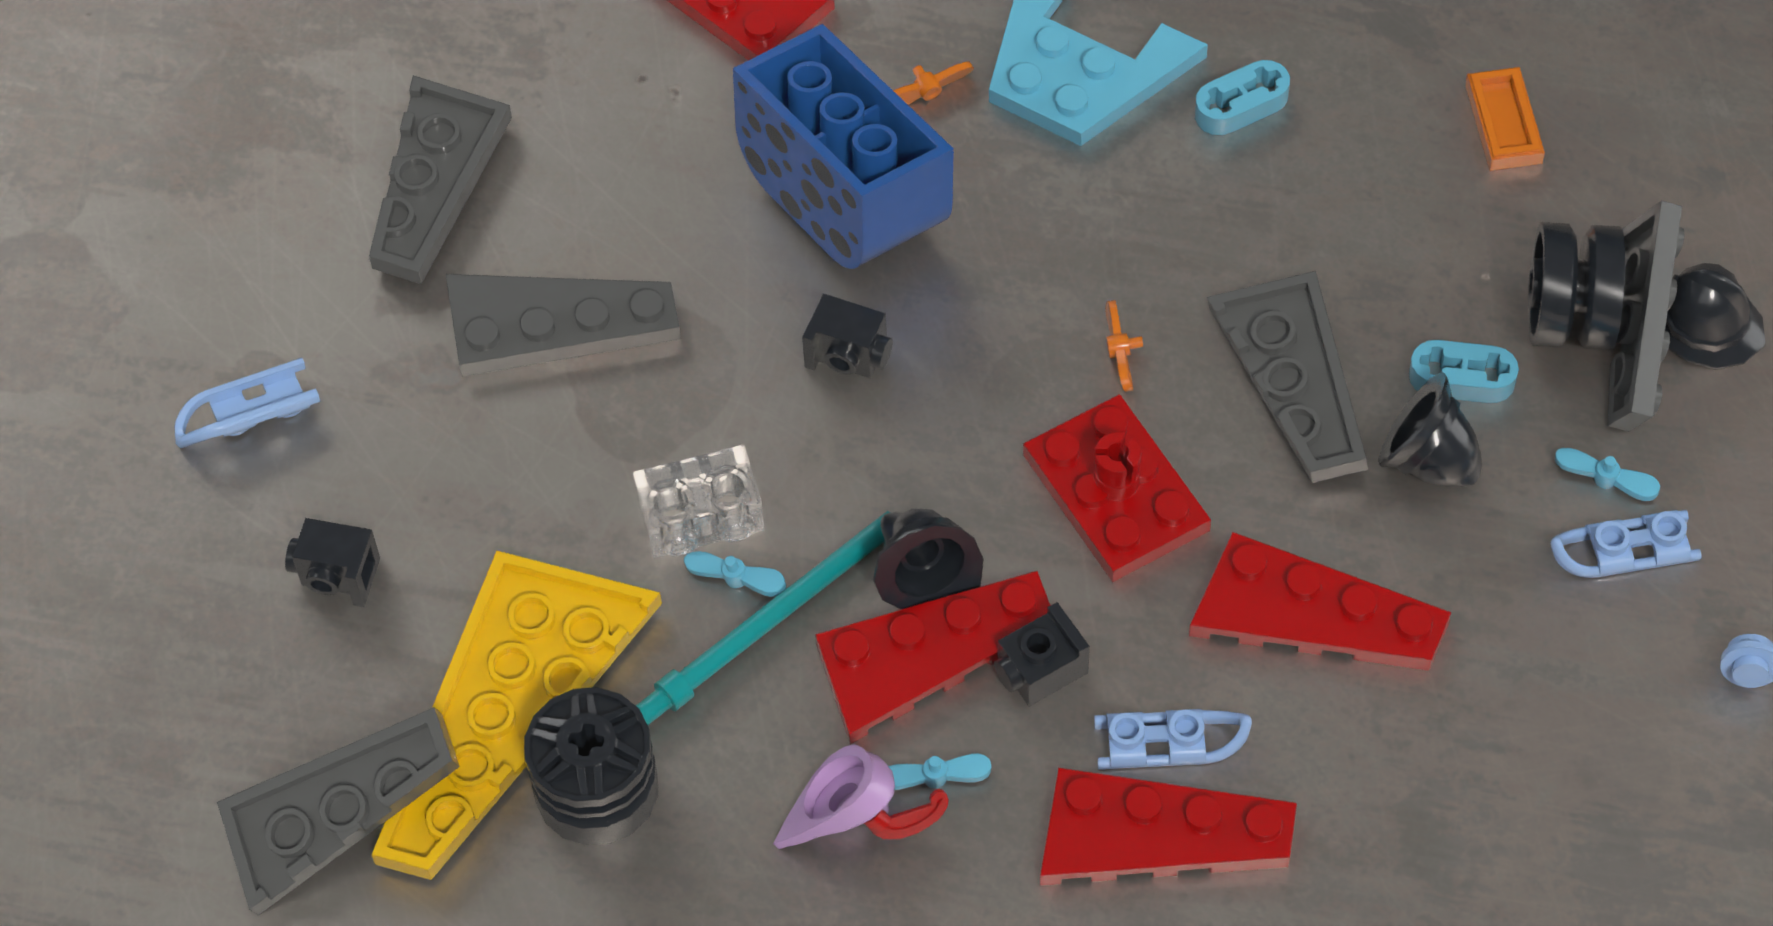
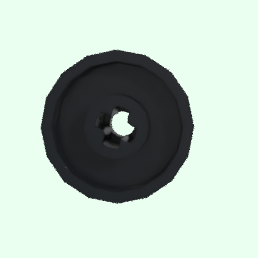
[1528,222,1625,350]

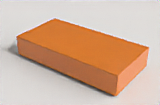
[1465,67,1545,171]

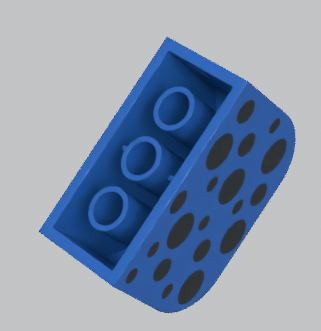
[733,24,954,269]

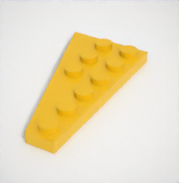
[372,550,662,880]

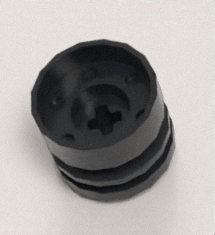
[524,687,658,845]

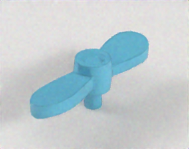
[1555,448,1660,501]
[684,551,786,597]
[888,753,991,790]

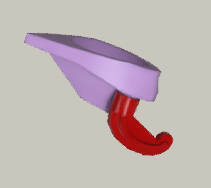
[773,744,949,849]

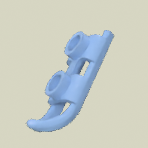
[174,358,320,448]
[1550,510,1702,578]
[1094,709,1252,770]

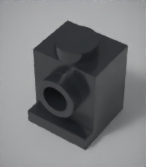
[802,293,893,379]
[285,518,380,607]
[994,602,1090,707]

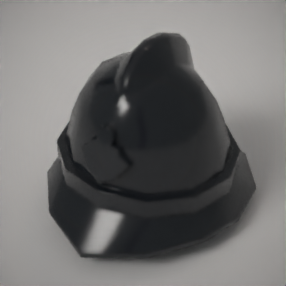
[1665,263,1766,370]
[1378,372,1482,487]
[873,509,984,609]

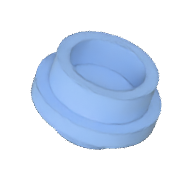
[1720,634,1773,688]

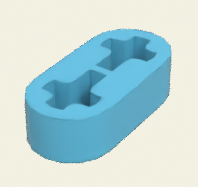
[1195,60,1290,135]
[1409,340,1519,403]

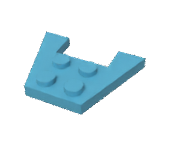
[989,0,1208,146]

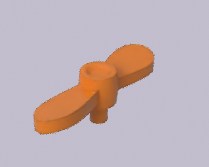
[893,61,974,105]
[1105,300,1143,392]

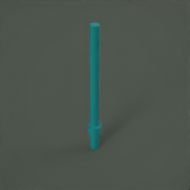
[635,511,891,725]

